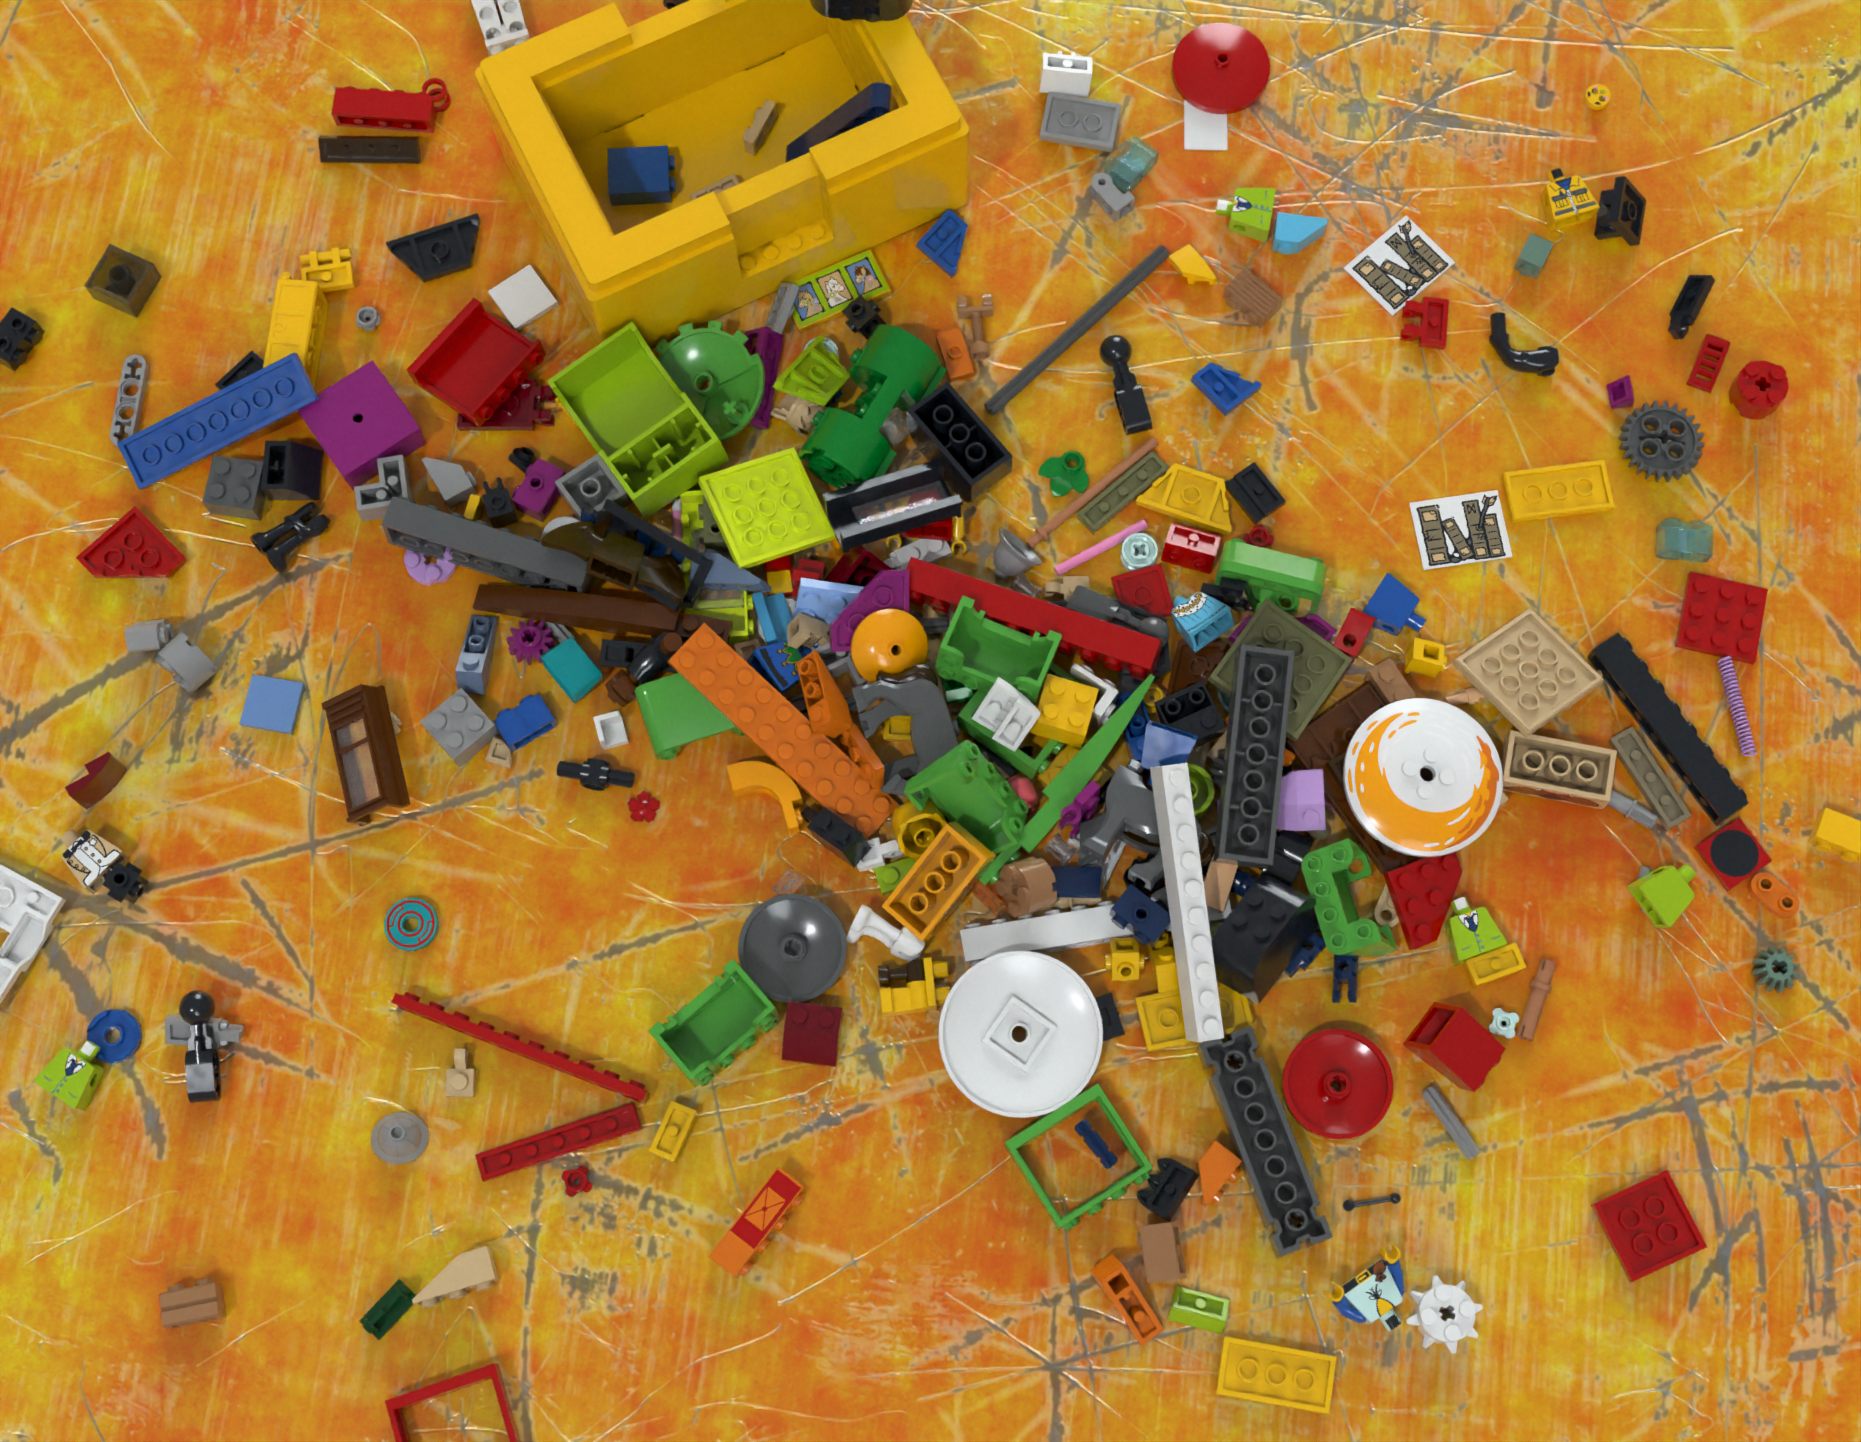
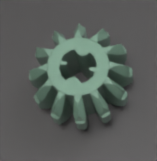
[1751,946,1800,993]

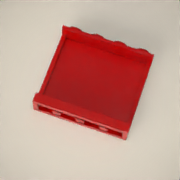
[407,298,546,427]

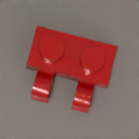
[1400,296,1449,350]

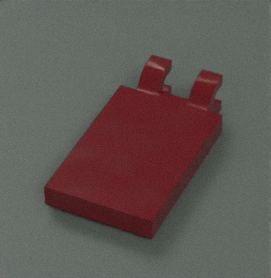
[457,379,556,431]

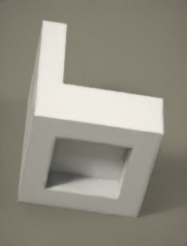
[593,711,629,750]

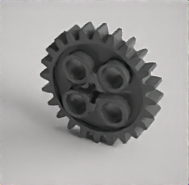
[1618,401,1705,482]

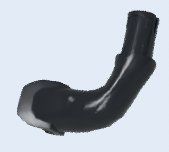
[1489,312,1559,377]

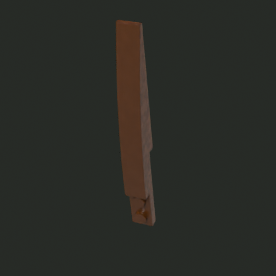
[473,584,733,644]

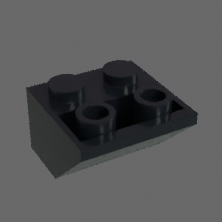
[261,441,324,501]
[1154,681,1226,750]

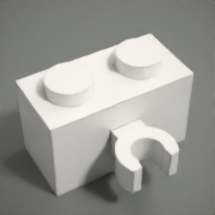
[1039,51,1092,97]

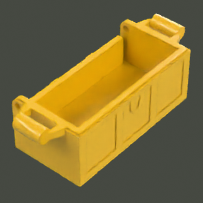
[263,272,329,389]

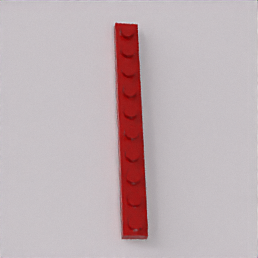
[391,992,650,1105]

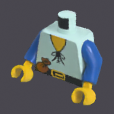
[1322,1243,1404,1332]

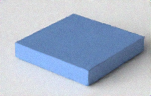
[239,674,305,735]

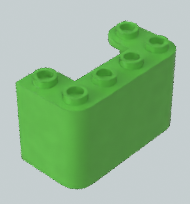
[935,596,1062,705]
[648,959,778,1087]

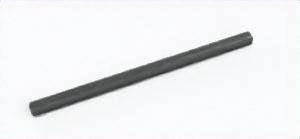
[984,245,1169,415]

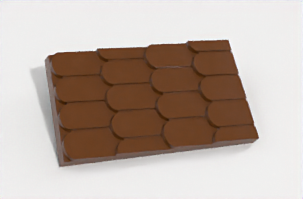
[1285,683,1433,874]

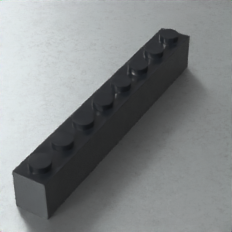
[1587,633,1749,826]

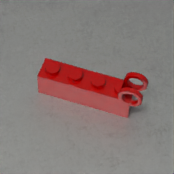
[331,78,451,133]

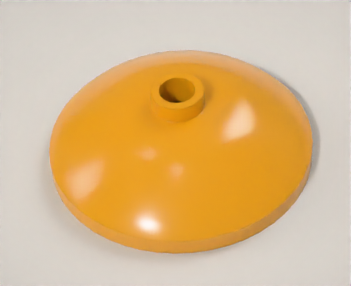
[851,608,928,683]

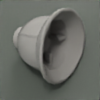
[993,527,1042,580]
[371,1112,429,1164]

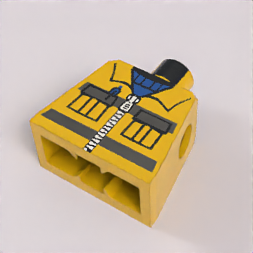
[1542,168,1600,232]

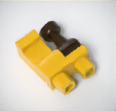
[878,957,950,1018]

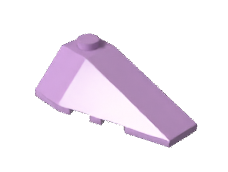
[1216,769,1326,831]

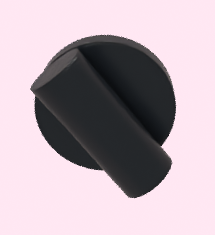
[508,447,537,473]

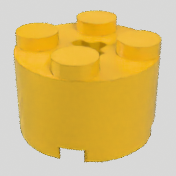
[891,798,947,861]

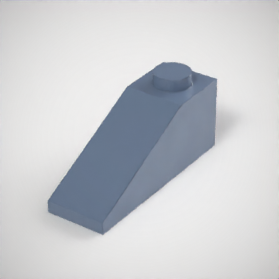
[689,549,771,592]

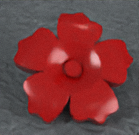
[627,791,660,823]

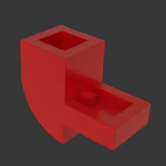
[791,558,827,599]

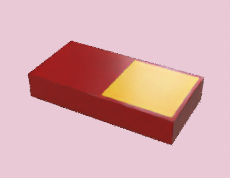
[764,555,793,597]

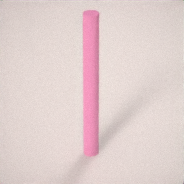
[1054,519,1148,577]

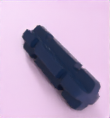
[1074,1119,1118,1169]

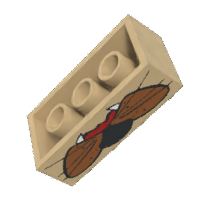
[1501,730,1617,809]

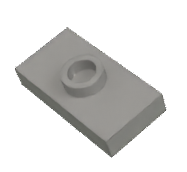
[765,282,799,334]

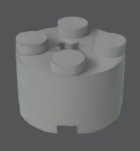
[154,632,218,693]

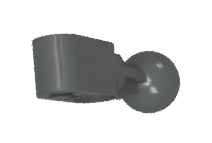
[1065,585,1169,647]

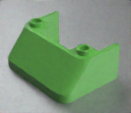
[1214,538,1327,615]

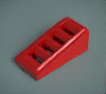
[1686,334,1731,393]

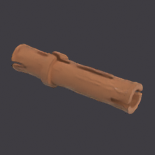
[1516,959,1557,1042]

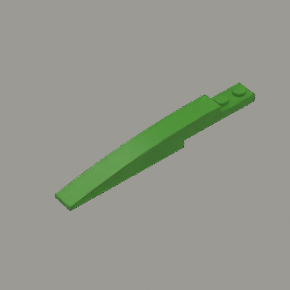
[978,674,1155,886]

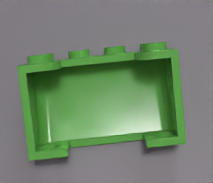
[903,740,1028,854]
[1301,838,1398,957]

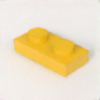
[1464,942,1527,988]
[649,1100,697,1163]

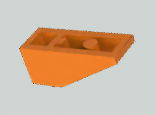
[1089,1254,1164,1346]

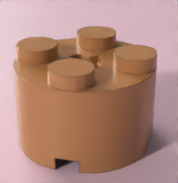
[995,856,1057,917]

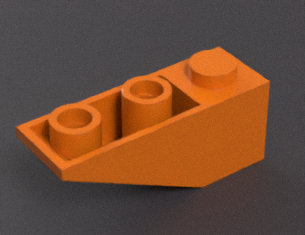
[796,650,853,738]

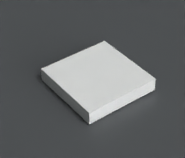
[488,264,558,332]

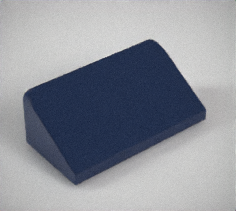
[1051,866,1104,898]

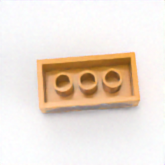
[882,821,996,941]

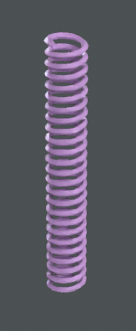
[1717,656,1758,756]

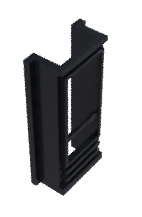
[603,499,714,611]

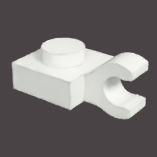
[857,837,904,872]

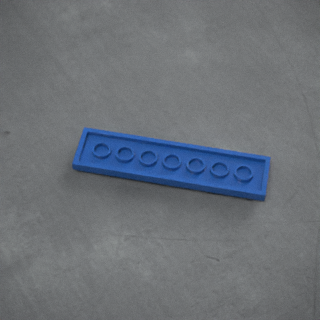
[117,353,319,490]

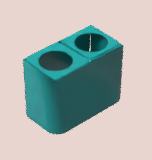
[540,636,604,704]

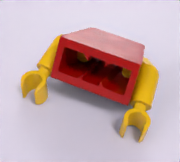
[886,488,967,557]

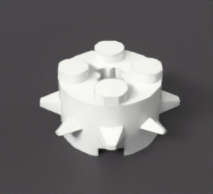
[1406,1275,1483,1354]

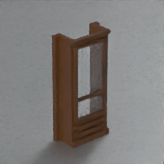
[321,684,411,827]

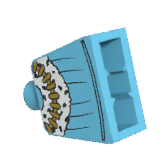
[1171,592,1235,652]

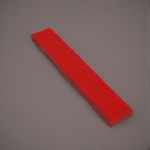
[475,1103,642,1182]

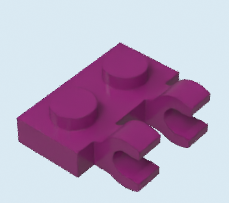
[1059,780,1101,839]

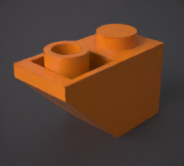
[1196,1140,1242,1207]

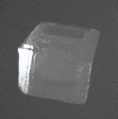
[880,407,910,447]

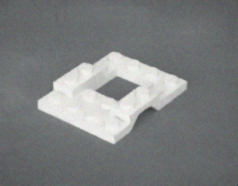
[0,864,66,1004]

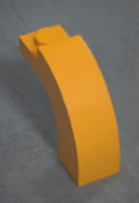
[726,761,803,835]

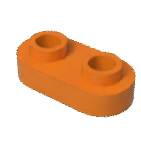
[1748,872,1799,919]

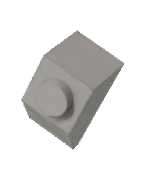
[421,457,477,510]

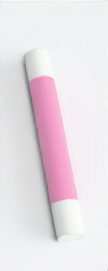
[672,498,684,574]

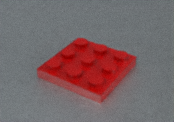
[1675,571,1768,665]
[1591,1170,1707,1283]

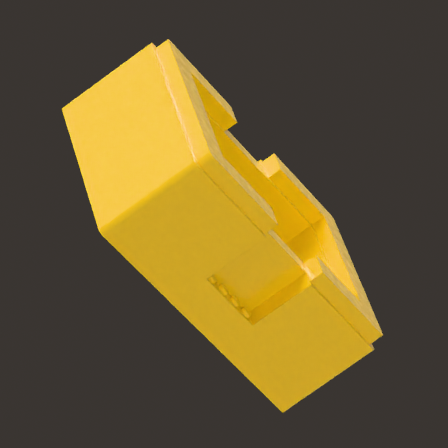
[475,0,969,348]

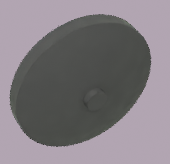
[738,894,847,1003]

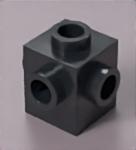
[842,294,886,340]
[102,862,149,904]

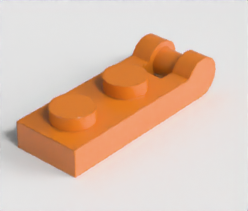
[840,722,885,789]

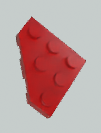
[76,506,188,578]
[1383,852,1462,950]

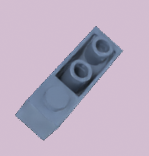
[455,615,498,695]

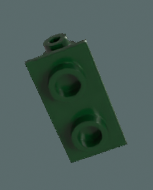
[359,1279,416,1340]

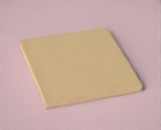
[1453,608,1604,738]

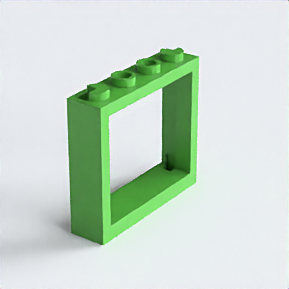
[956,662,1085,780]
[1004,1083,1153,1231]

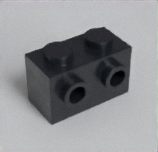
[0,307,44,371]

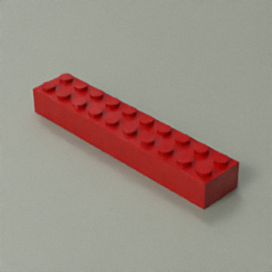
[906,557,1162,681]

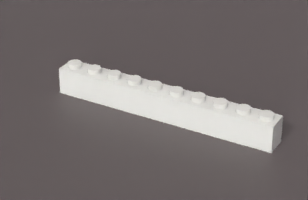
[1150,763,1224,1042]
[960,894,1232,967]

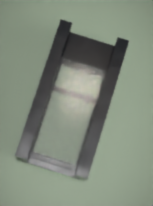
[823,458,963,554]

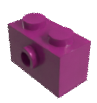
[512,458,566,523]

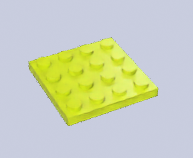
[698,447,835,569]

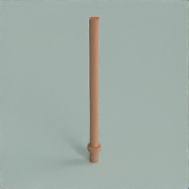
[1025,437,1158,549]

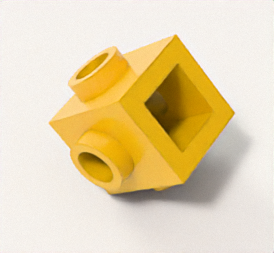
[1105,937,1144,982]

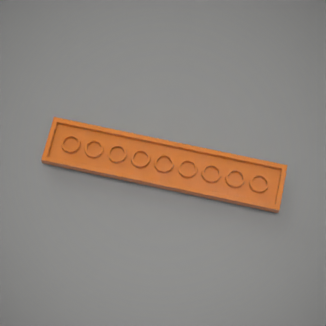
[667,623,899,841]

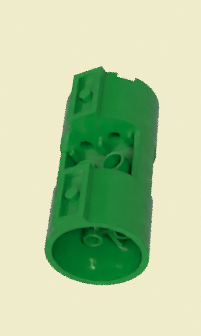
[798,324,947,489]

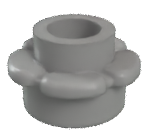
[356,306,381,331]

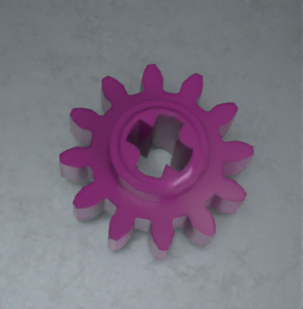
[507,619,554,666]

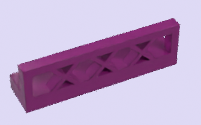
[744,326,784,430]

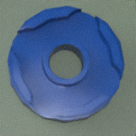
[86,1009,142,1064]

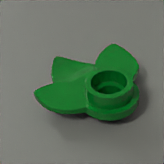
[1038,451,1089,497]

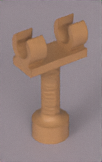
[957,293,993,360]

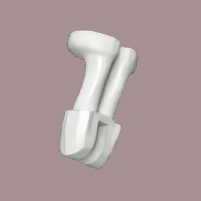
[846,904,925,962]

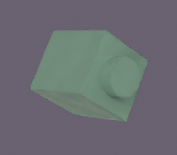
[1513,233,1554,279]

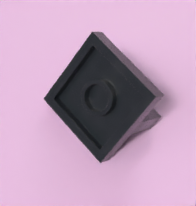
[1594,176,1646,246]

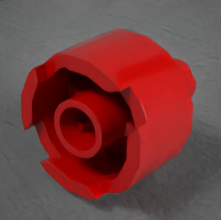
[1729,361,1789,420]

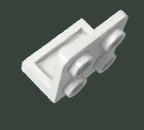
[1070,663,1119,731]

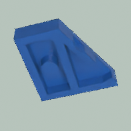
[916,209,968,278]
[1191,362,1262,416]

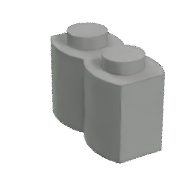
[124,619,175,653]

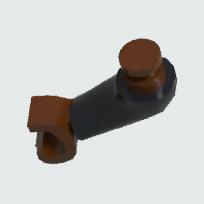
[605,632,683,707]

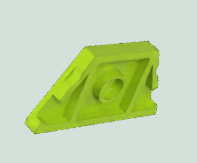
[772,334,850,407]

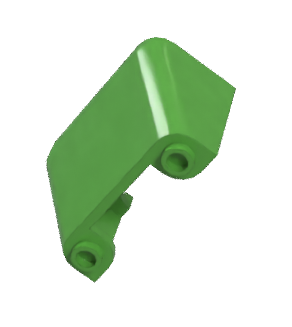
[634,673,745,761]

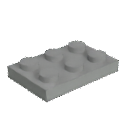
[1039,92,1121,152]

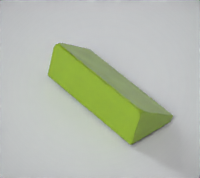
[1168,1286,1230,1334]

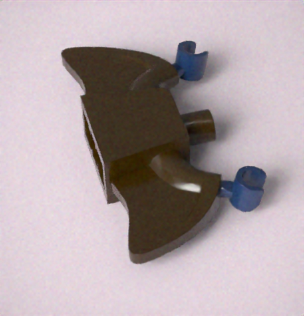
[541,508,686,603]

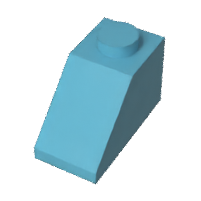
[1272,212,1328,254]

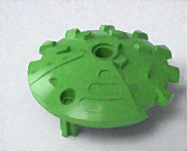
[654,320,765,442]

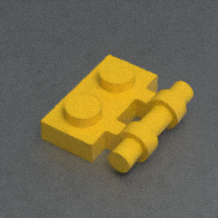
[300,247,355,293]

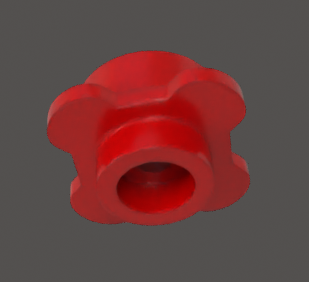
[1243,525,1274,548]
[561,1166,592,1197]

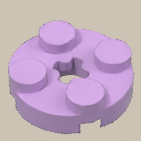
[404,547,457,586]

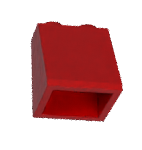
[1403,1002,1506,1092]

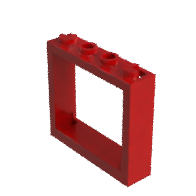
[385,1363,521,1442]

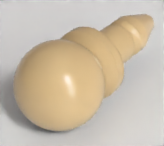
[1053,897,1102,911]

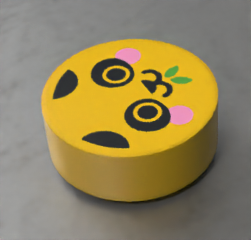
[1584,84,1611,110]

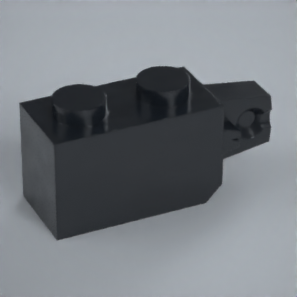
[801,806,871,868]

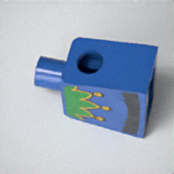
[747,640,812,695]

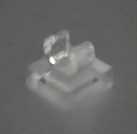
[771,870,808,896]

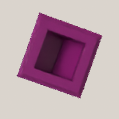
[1607,375,1634,409]

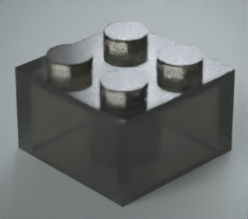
[84,244,162,318]

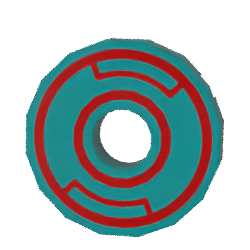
[384,898,439,952]

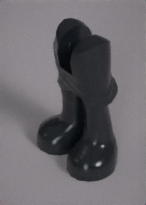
[250,501,331,574]

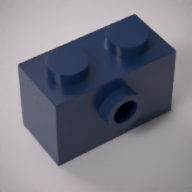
[1109,884,1171,948]

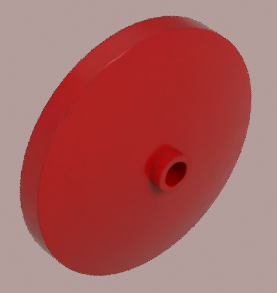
[1171,23,1270,114]
[1281,1029,1394,1141]

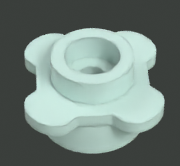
[1488,1008,1519,1039]

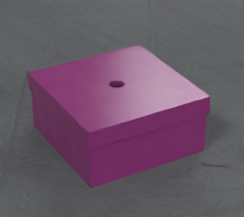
[298,360,426,490]

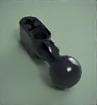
[1099,335,1152,436]
[179,990,221,1103]

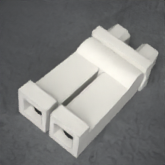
[471,0,530,57]

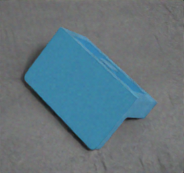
[751,591,792,645]

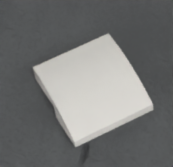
[972,677,1041,752]

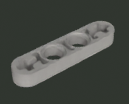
[110,354,149,450]

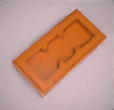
[936,327,975,382]

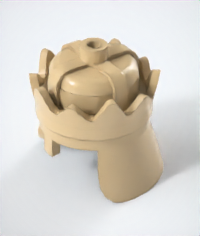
[770,393,826,436]

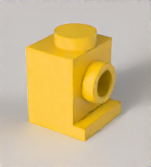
[1404,637,1447,678]

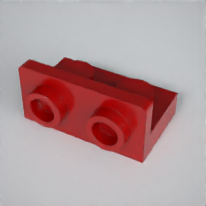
[1161,522,1221,574]

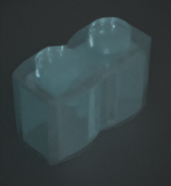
[1103,136,1159,194]
[1655,518,1713,562]

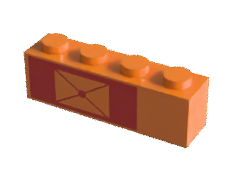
[709,1167,806,1279]

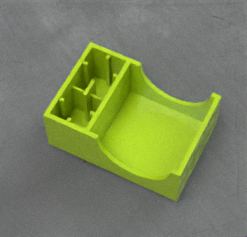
[547,321,730,520]

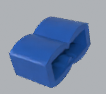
[493,694,557,752]

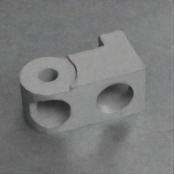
[1091,172,1135,223]

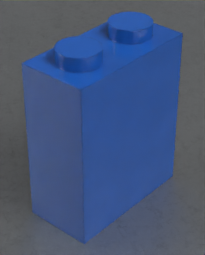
[608,145,676,206]

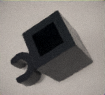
[482,477,518,529]

